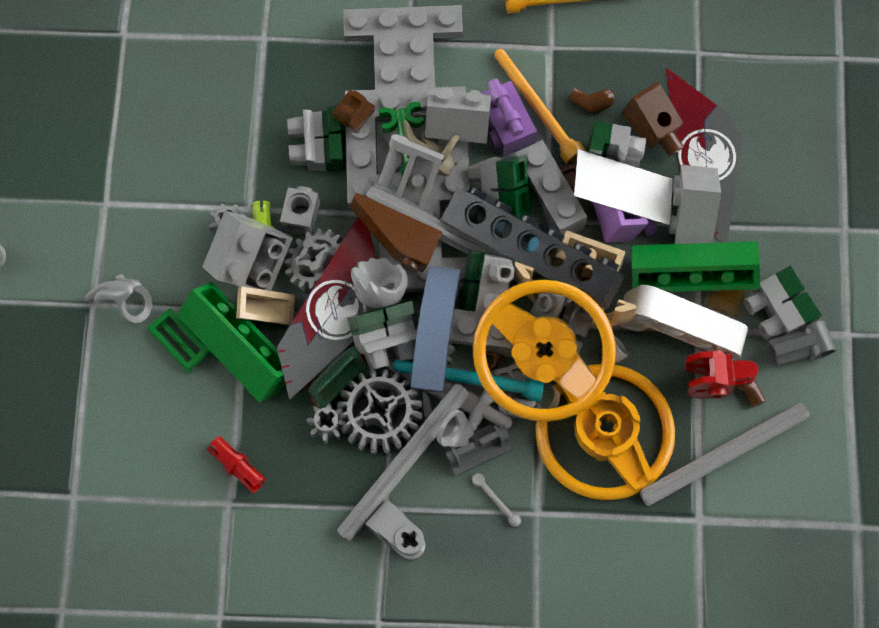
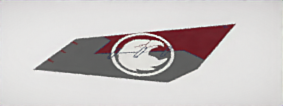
[666,67,743,242]
[277,217,377,400]

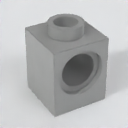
[280,186,320,236]

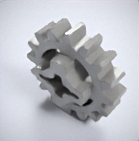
[285,228,343,294]

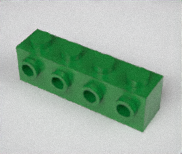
[632,241,760,292]
[176,282,285,403]

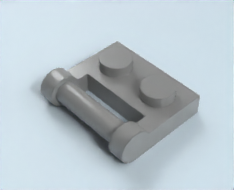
[374,134,445,211]

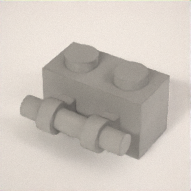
[425,87,491,143]

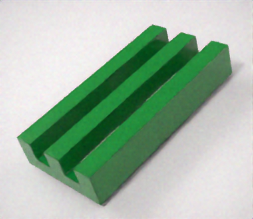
[147,308,212,374]

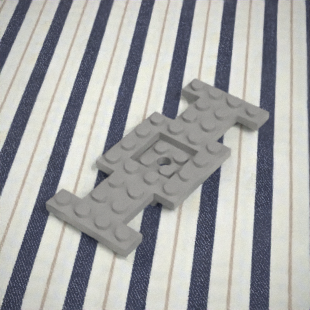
[343,5,474,293]

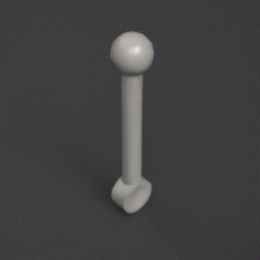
[472,473,521,527]

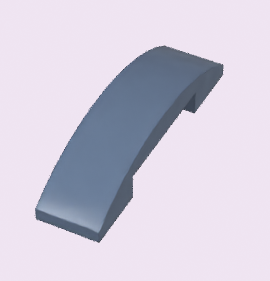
[411,266,461,393]

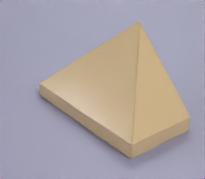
[236,286,295,326]

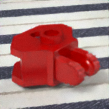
[685,350,759,399]

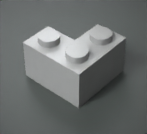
[669,165,721,244]

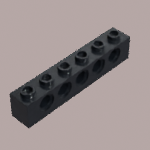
[441,186,626,309]

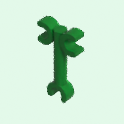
[378,102,424,178]

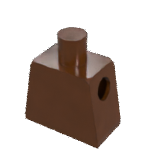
[622,81,684,157]

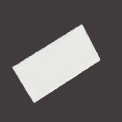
[574,149,672,225]

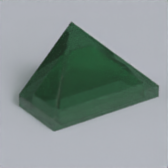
[308,346,367,408]

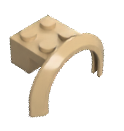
[514,230,637,328]

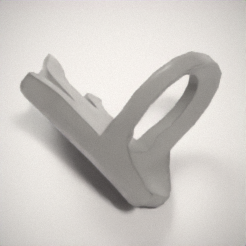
[84,274,152,323]
[422,392,474,447]

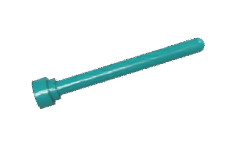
[393,359,544,403]

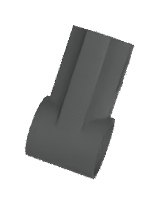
[767,321,836,368]

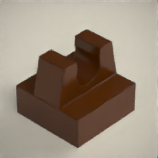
[332,90,375,133]

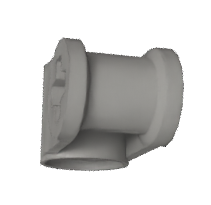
[365,500,426,560]

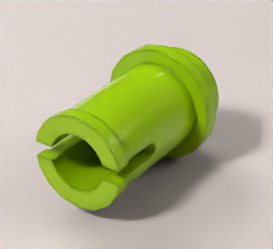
[251,200,274,228]

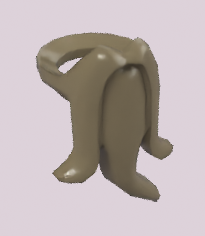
[403,120,460,177]

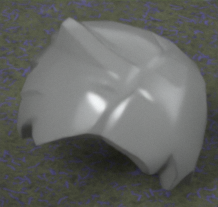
[351,257,408,309]

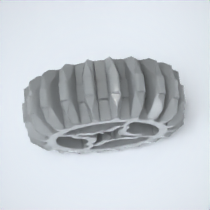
[337,369,422,454]

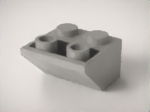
[202,210,293,291]

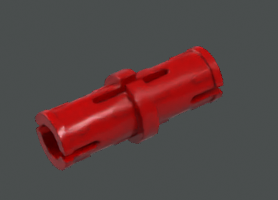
[207,436,266,493]

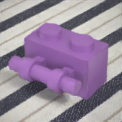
[481,79,537,157]
[593,202,658,243]

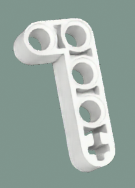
[619,285,748,359]

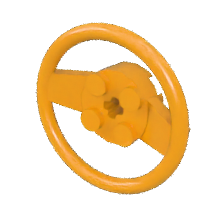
[473,280,616,422]
[535,364,675,500]

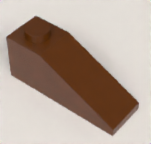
[350,192,442,273]

